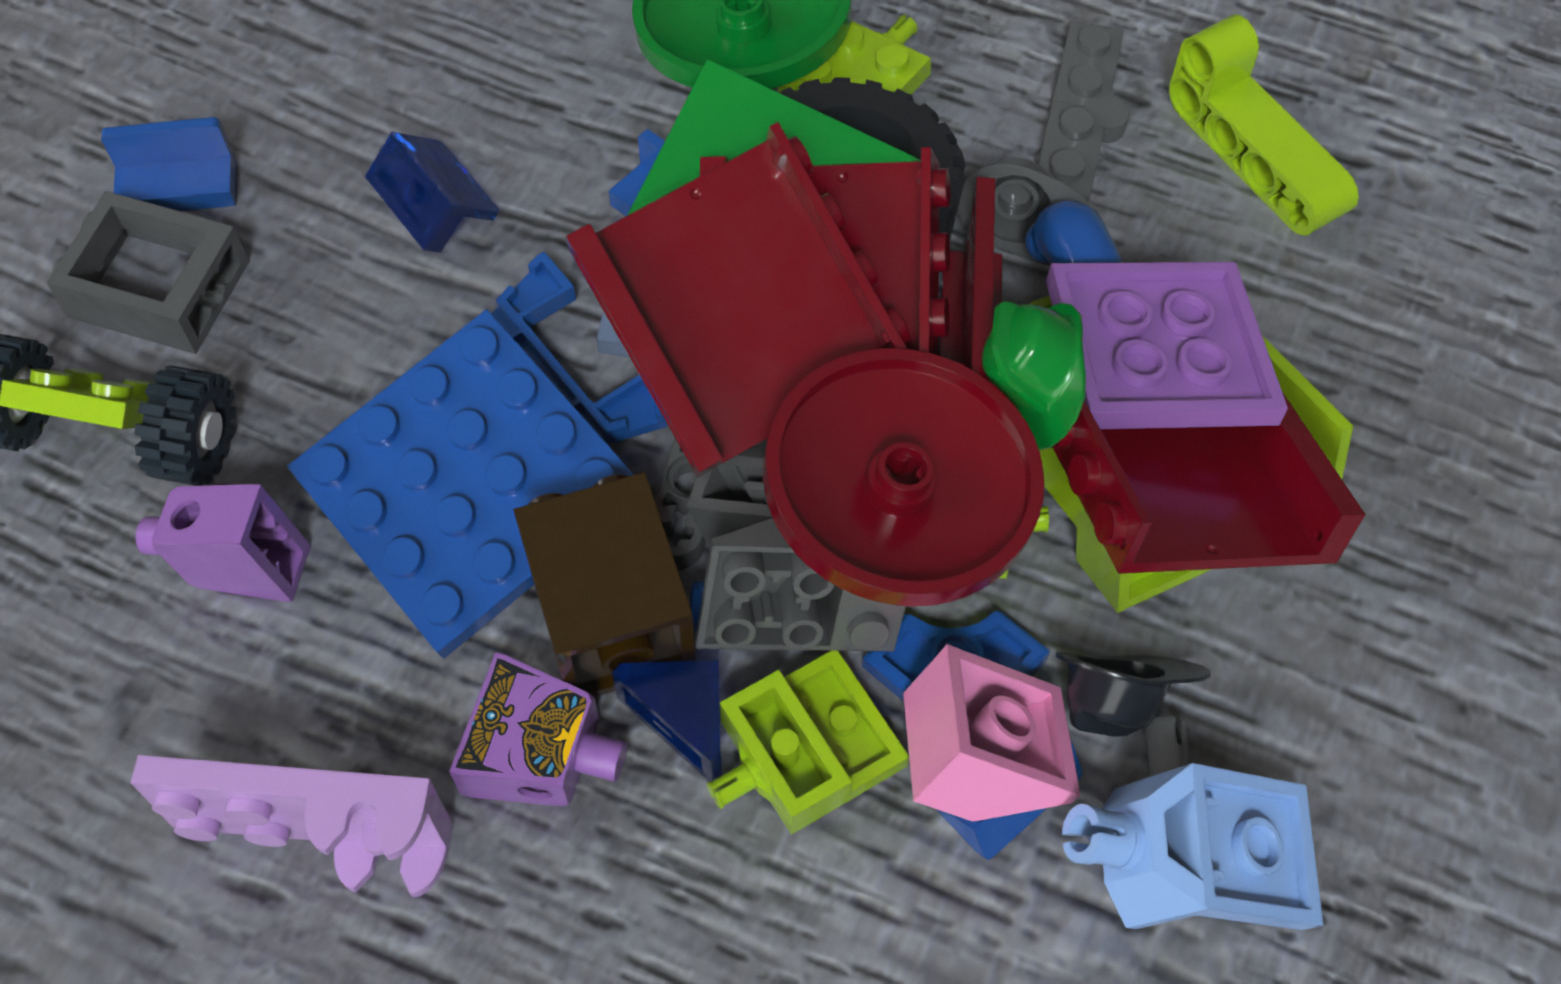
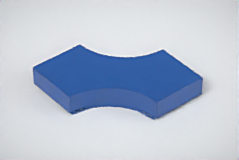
[862,610,1050,702]

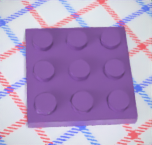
[1046,262,1288,429]

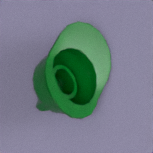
[981,301,1086,451]

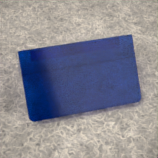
[364,131,500,253]

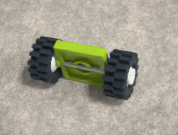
[0,334,236,486]

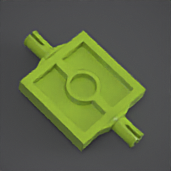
[777,15,931,95]

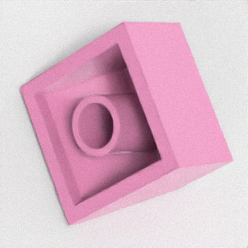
[903,644,1081,822]

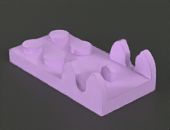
[130,755,453,897]

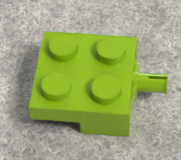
[706,650,909,835]

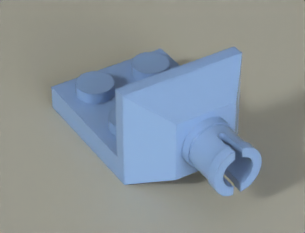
[1062,763,1323,930]

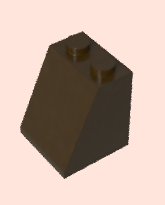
[513,472,696,697]

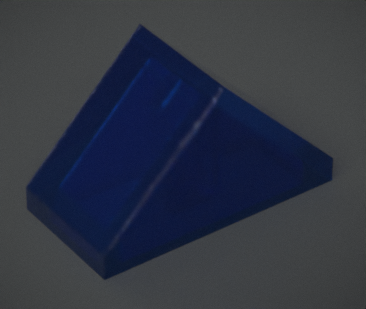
[612,660,722,782]

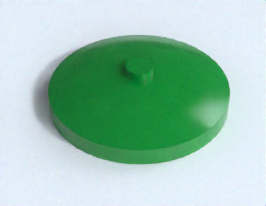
[632,0,852,89]

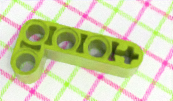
[1169,14,1359,236]

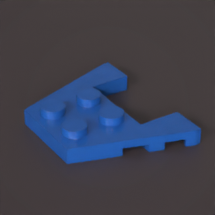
[491,251,669,444]

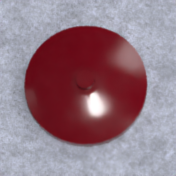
[763,348,1045,607]

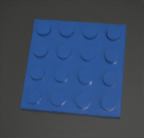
[286,309,634,659]

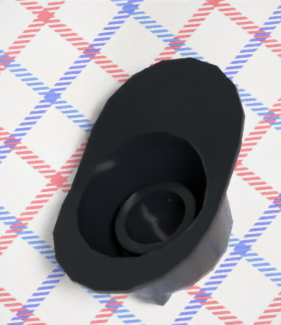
[1055,652,1211,737]

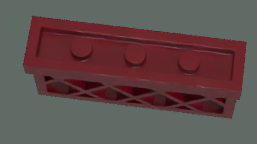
[939,177,1002,386]

